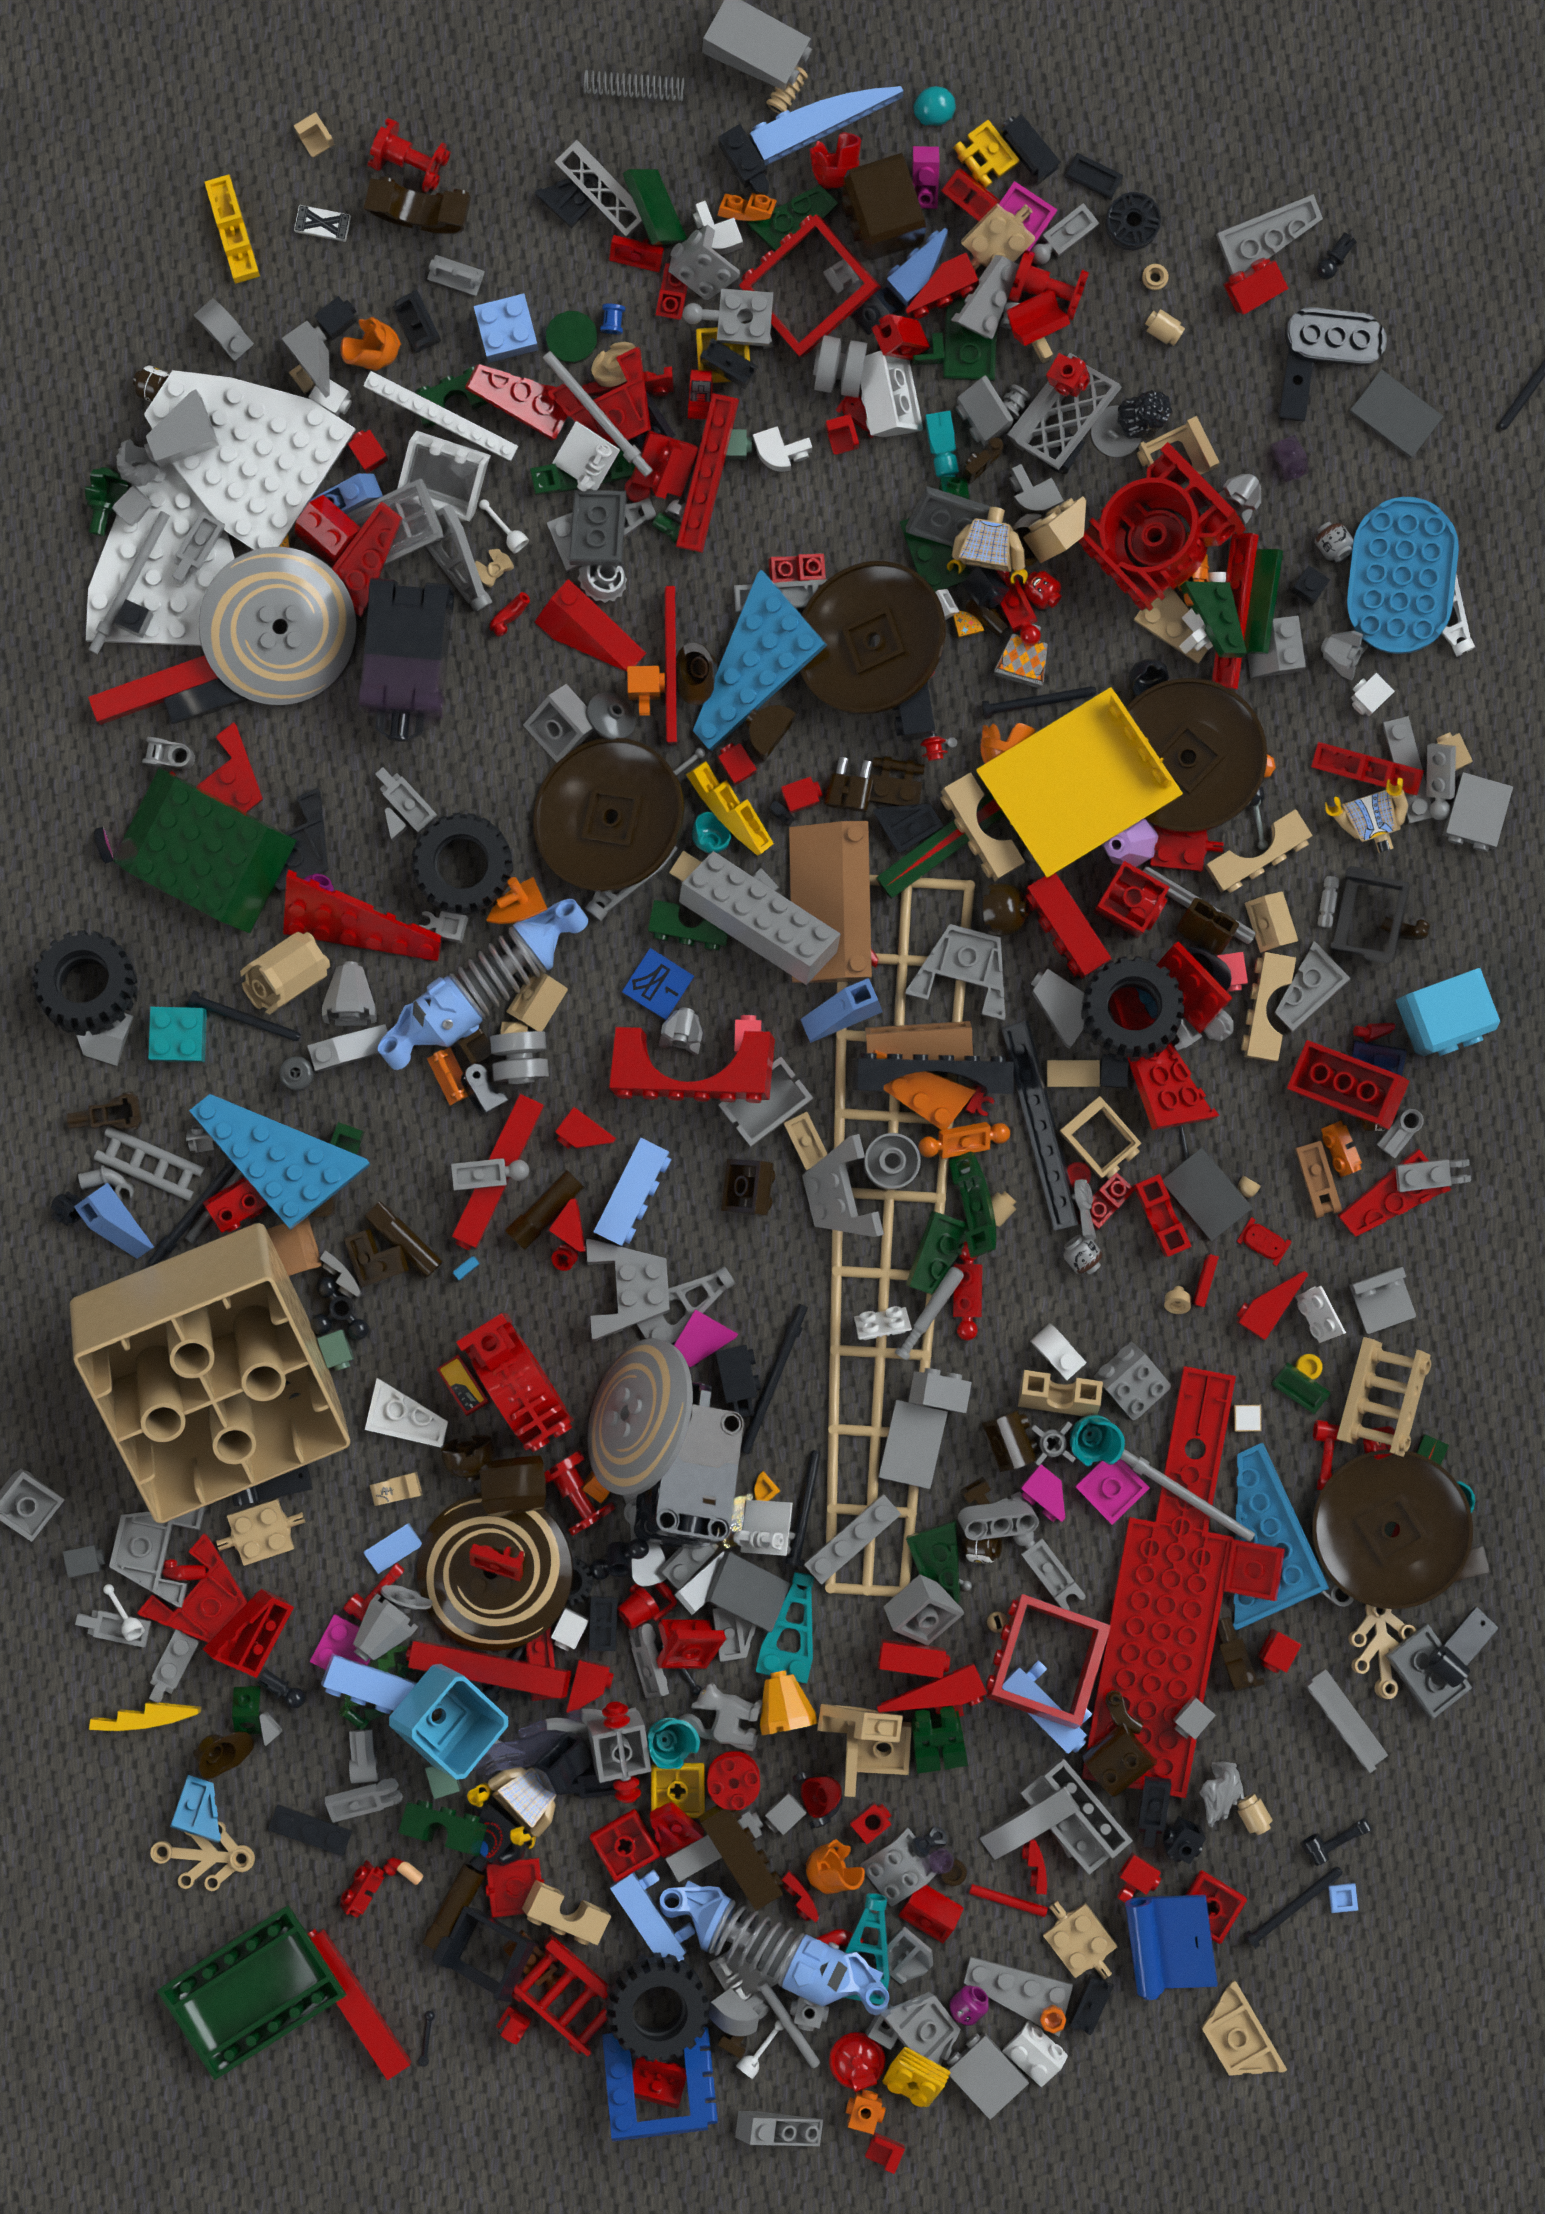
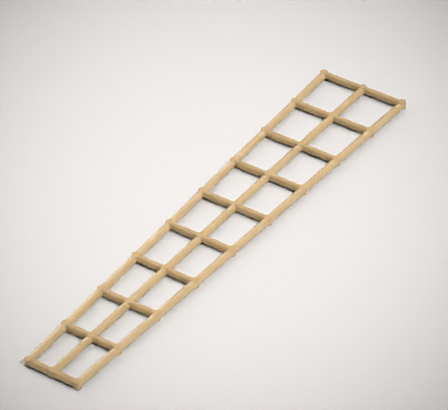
[825,875,975,1597]

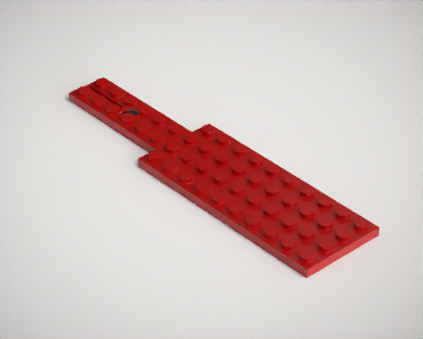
[1081,1366,1236,1798]

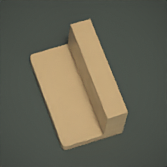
[1245,892,1298,953]
[506,971,568,1031]

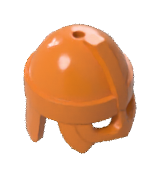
[340,317,401,371]
[980,723,1036,764]
[806,1839,865,1894]

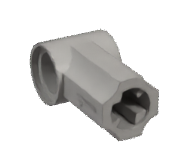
[1376,1108,1424,1158]
[349,1729,379,1783]

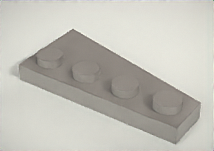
[1216,194,1323,275]
[963,1956,1073,2037]

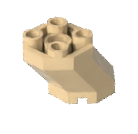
[240,932,330,1015]

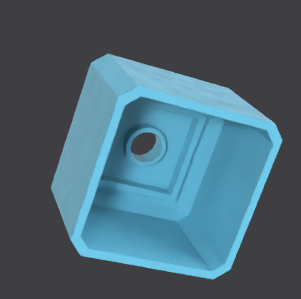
[1396,968,1500,1057]
[389,1664,508,1780]

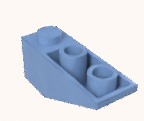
[887,228,948,308]
[309,474,383,514]
[800,978,883,1043]
[74,1183,154,1259]

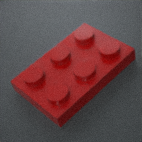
[1156,941,1233,1034]

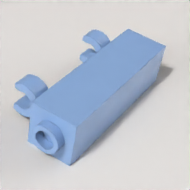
[1002,1660,1092,1754]
[610,1869,695,1961]

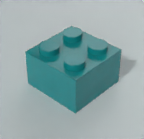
[149,1007,207,1063]

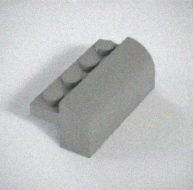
[1019,1758,1132,1875]

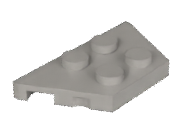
[880,1992,961,2065]

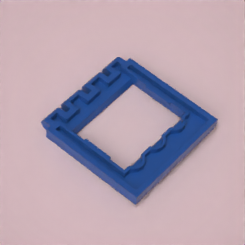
[602,2027,718,2142]

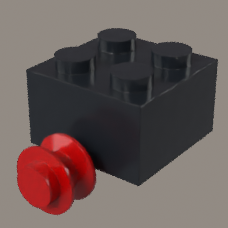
[892,671,948,762]

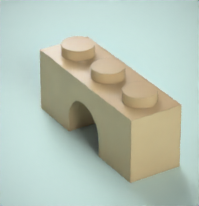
[1018,1370,1103,1417]
[522,1880,611,1945]

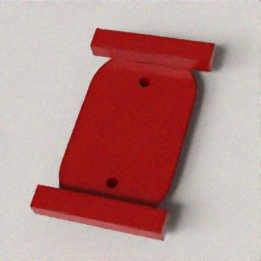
[835,395,874,438]
[1236,1217,1292,1266]

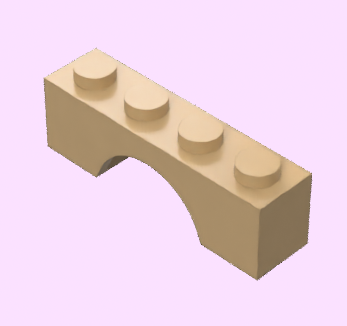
[941,772,1025,881]
[1204,809,1313,894]
[1241,952,1296,1062]

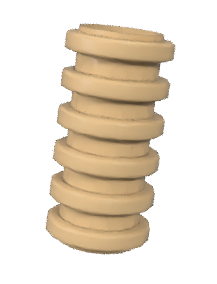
[766,66,808,114]

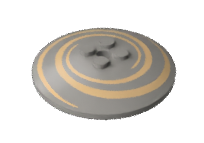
[199,547,356,705]
[587,1338,693,1496]

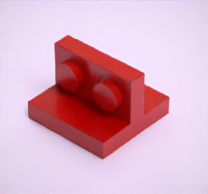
[631,431,699,499]
[656,1619,726,1669]

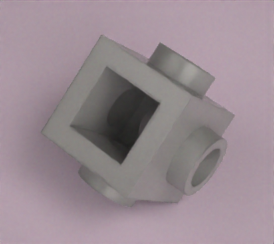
[790,1996,829,2031]

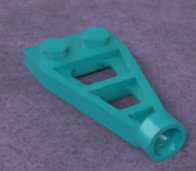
[756,1572,815,1684]
[843,1893,890,2005]

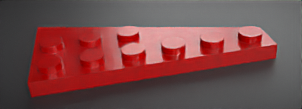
[283,869,442,961]
[1108,987,1219,1130]

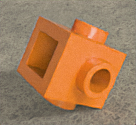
[845,2090,886,2135]

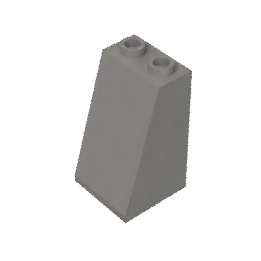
[702,0,812,91]

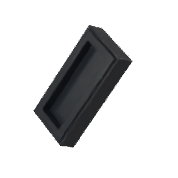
[1065,153,1123,200]

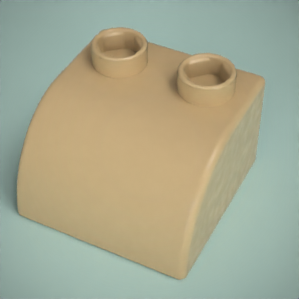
[70,1223,350,1523]

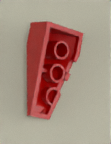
[534,579,647,672]

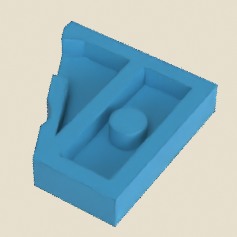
[170,1775,221,1843]

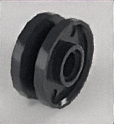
[1105,192,1162,251]

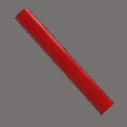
[969,1884,1048,1917]

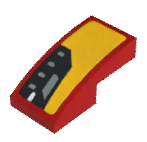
[437,1355,489,1416]

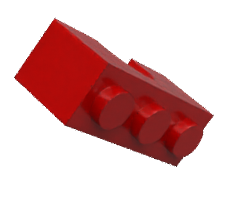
[1133,1174,1192,1257]

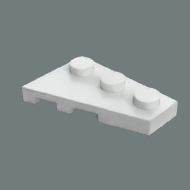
[365,1378,449,1447]

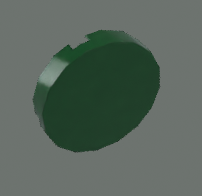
[546,311,598,364]

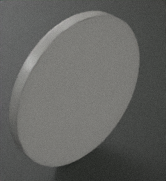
[1091,405,1142,457]

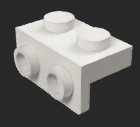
[1002,2021,1068,2087]

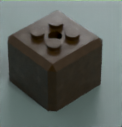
[841,153,926,261]

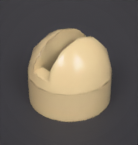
[1237,1176,1261,1198]
[987,1611,1008,1633]

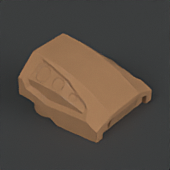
[266,1216,323,1276]

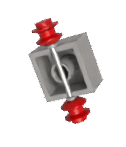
[587,1701,652,1803]

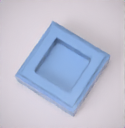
[1328,1883,1358,1913]

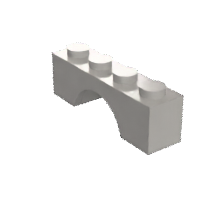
[804,1493,901,1585]

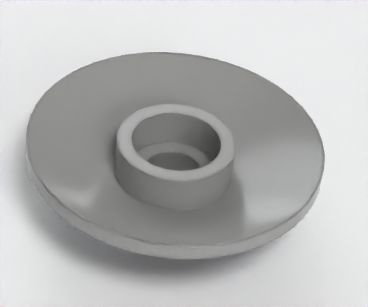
[381,1585,432,1613]

